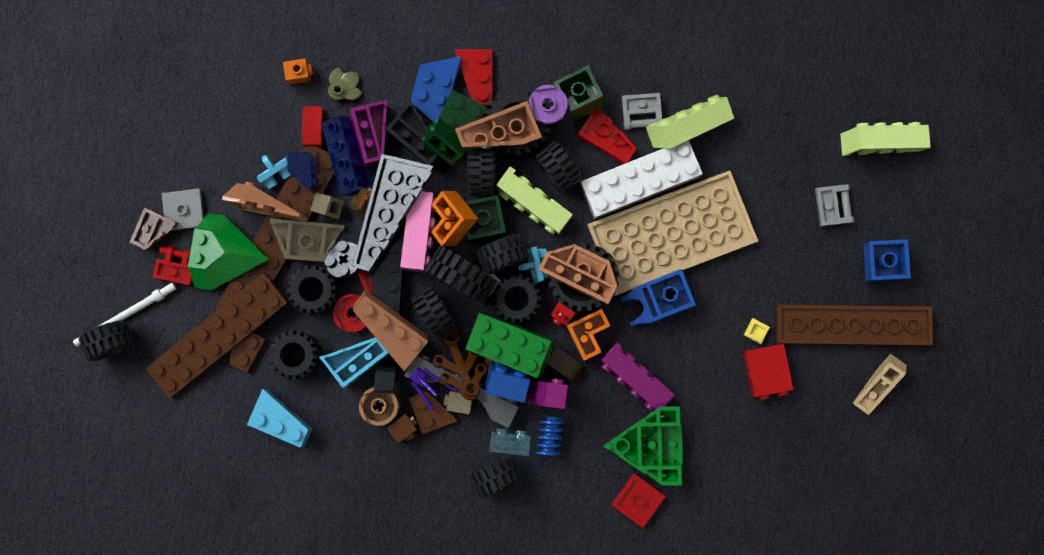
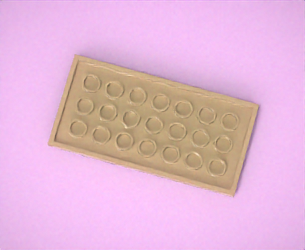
[587,171,758,296]

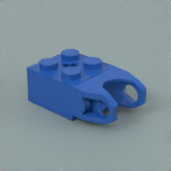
[620,269,696,327]

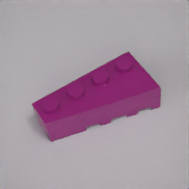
[600,343,674,412]

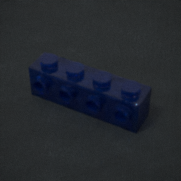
[321,115,369,196]

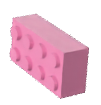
[400,191,437,273]

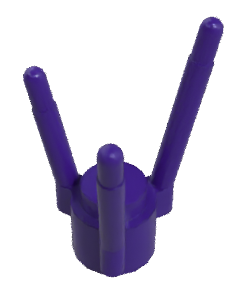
[409,367,458,411]

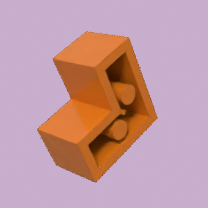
[431,191,478,246]
[566,309,610,361]

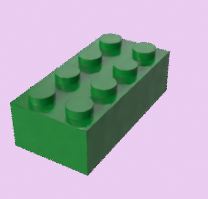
[466,312,555,378]

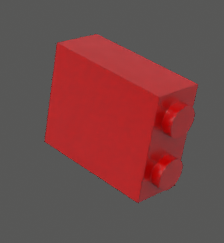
[743,344,793,400]

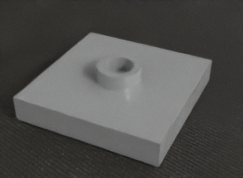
[162,189,204,231]

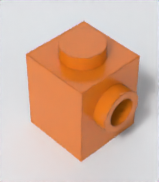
[283,59,313,85]

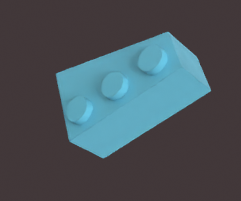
[247,389,312,448]

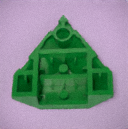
[188,213,270,291]
[603,406,683,486]

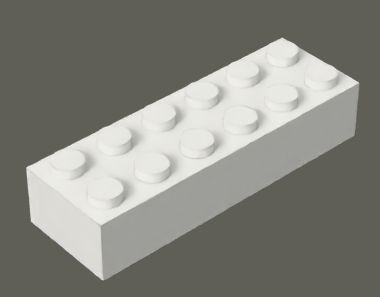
[580,140,702,220]

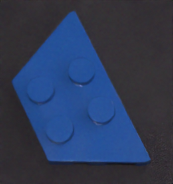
[411,57,462,122]

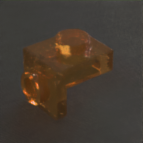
[350,188,372,215]

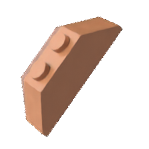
[538,244,618,304]

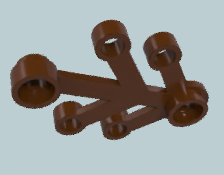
[432,330,487,400]

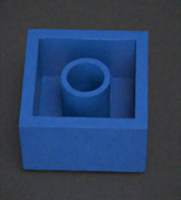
[863,240,911,282]
[485,361,530,403]

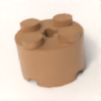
[359,387,400,426]

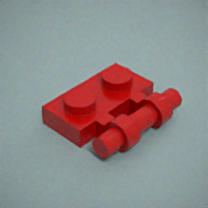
[153,246,193,286]

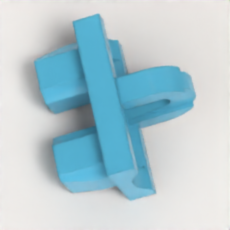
[257,155,292,189]
[518,246,548,283]

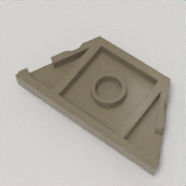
[270,218,344,262]

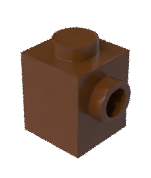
[387,414,418,443]

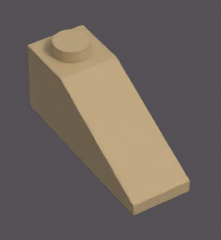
[853,354,906,415]

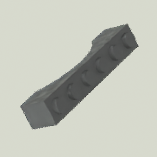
[404,354,519,428]

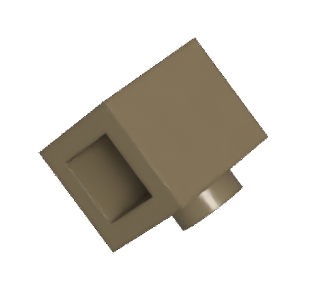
[310,192,344,219]
[444,389,473,414]

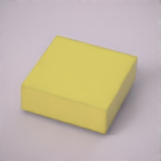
[743,318,770,344]

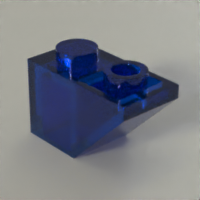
[287,151,318,193]

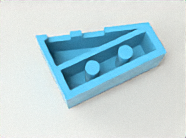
[320,337,390,388]

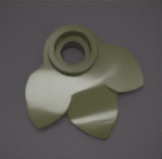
[328,68,362,101]

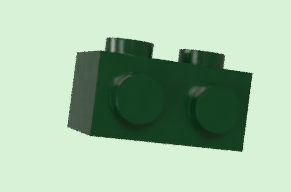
[422,117,466,165]

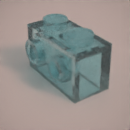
[490,428,531,456]

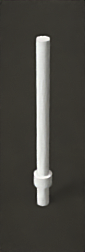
[73,282,177,347]

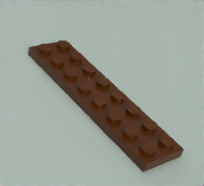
[146,272,289,399]
[776,305,933,345]

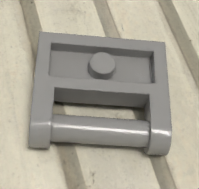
[622,93,662,130]
[815,184,855,227]

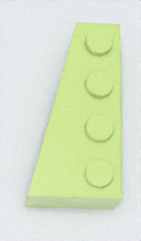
[646,95,734,148]
[840,122,930,156]
[496,167,573,235]

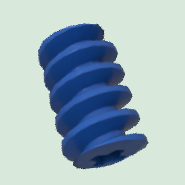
[535,415,565,456]

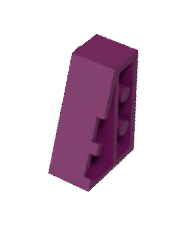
[350,100,387,168]
[525,379,568,409]

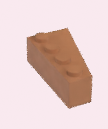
[353,290,428,371]

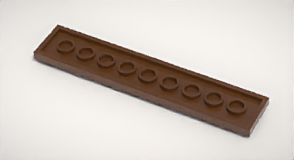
[215,146,342,310]

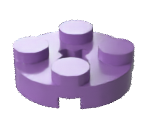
[529,85,567,125]

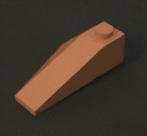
[455,101,542,148]
[222,182,308,222]

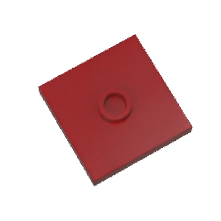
[611,473,666,528]

